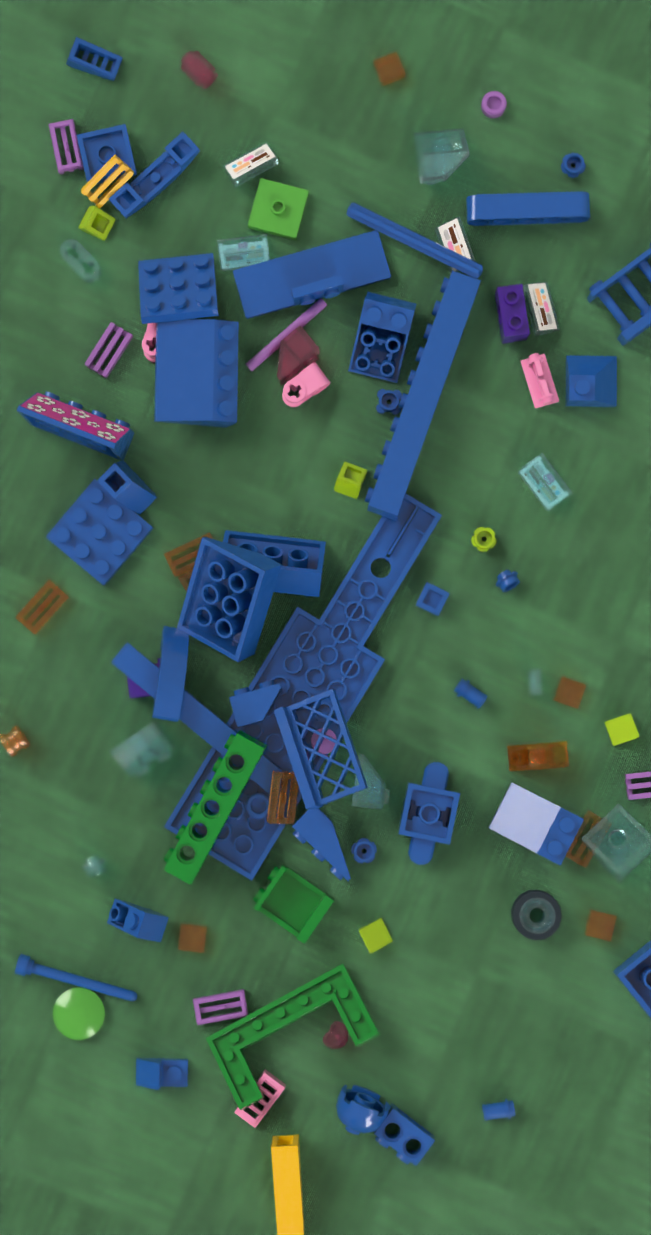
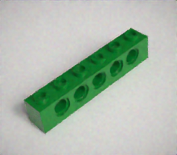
[163,730,267,885]

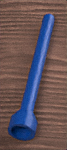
[15,954,138,1002]

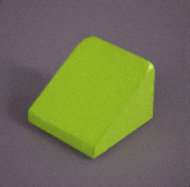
[78,206,116,241]
[334,461,368,499]
[604,713,640,746]
[358,918,393,954]

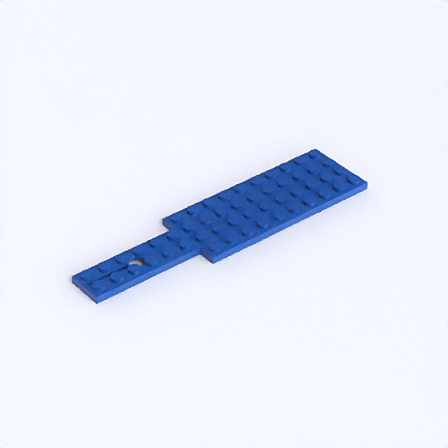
[164,494,442,881]

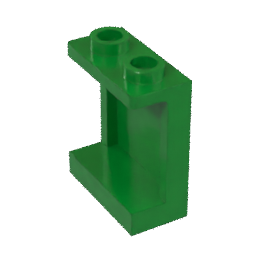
[253,864,334,944]

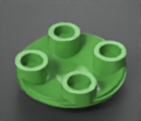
[53,987,105,1040]

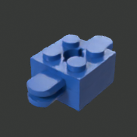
[398,762,460,865]

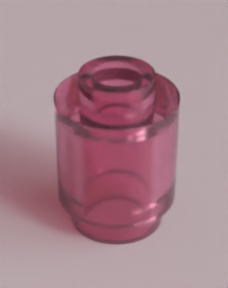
[181,51,218,89]

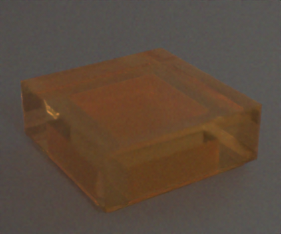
[373,51,406,86]
[553,676,586,709]
[584,909,617,942]
[178,923,207,953]

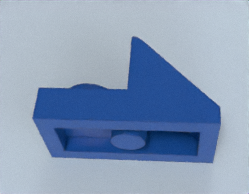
[136,1058,189,1090]

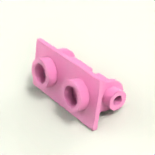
[520,353,559,409]

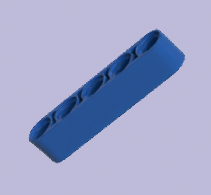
[466,191,590,226]

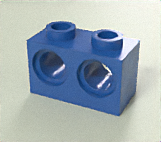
[374,1103,435,1166]

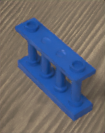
[587,243,651,346]

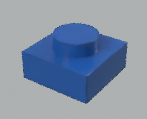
[415,582,450,617]

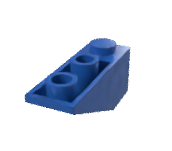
[292,808,351,881]

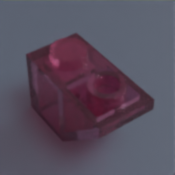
[277,326,320,385]

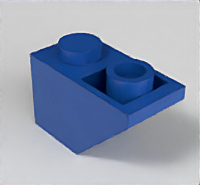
[97,460,158,515]
[229,680,281,728]
[107,898,169,942]

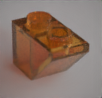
[507,741,569,771]

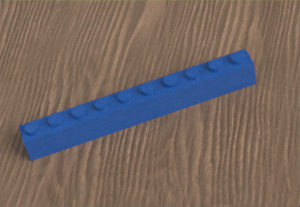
[364,271,481,521]

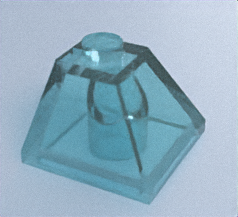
[414,129,470,185]
[351,754,390,810]

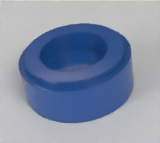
[246,793,272,819]

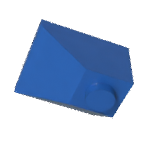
[565,355,617,407]

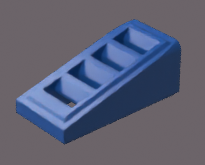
[66,37,123,81]

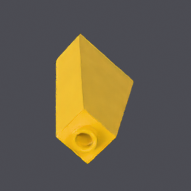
[271,1134,304,1235]

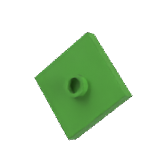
[248,178,309,240]

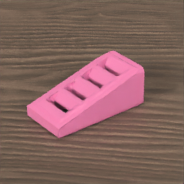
[234,1069,286,1128]

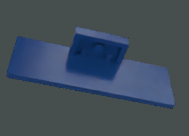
[233,230,391,319]

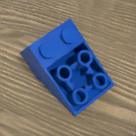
[348,292,417,383]

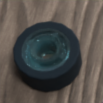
[511,889,562,940]

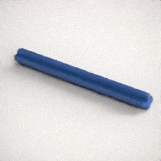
[347,202,483,279]

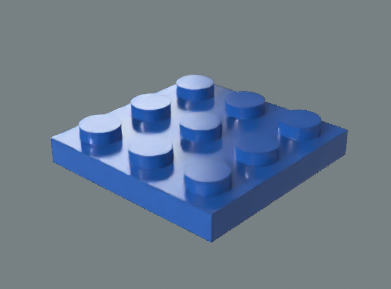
[138,253,219,324]
[46,479,154,586]

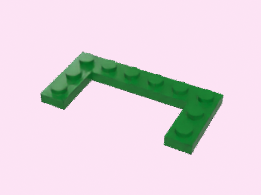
[206,964,380,1110]

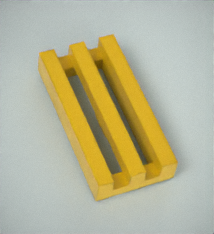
[81,154,134,209]

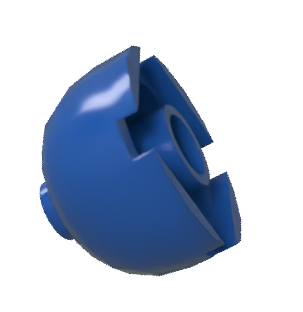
[336,1085,390,1135]

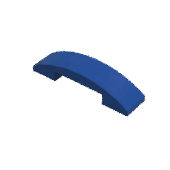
[109,132,200,218]
[152,626,189,722]

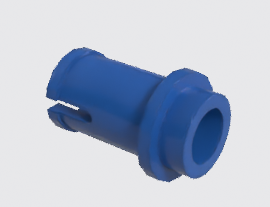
[454,678,488,709]
[482,1098,516,1121]

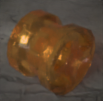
[0,725,30,757]

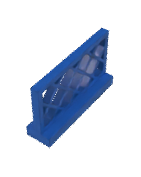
[274,689,368,810]

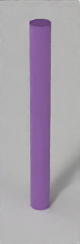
[245,298,327,372]

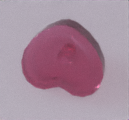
[323,1021,348,1049]

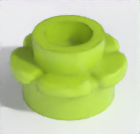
[471,527,497,552]

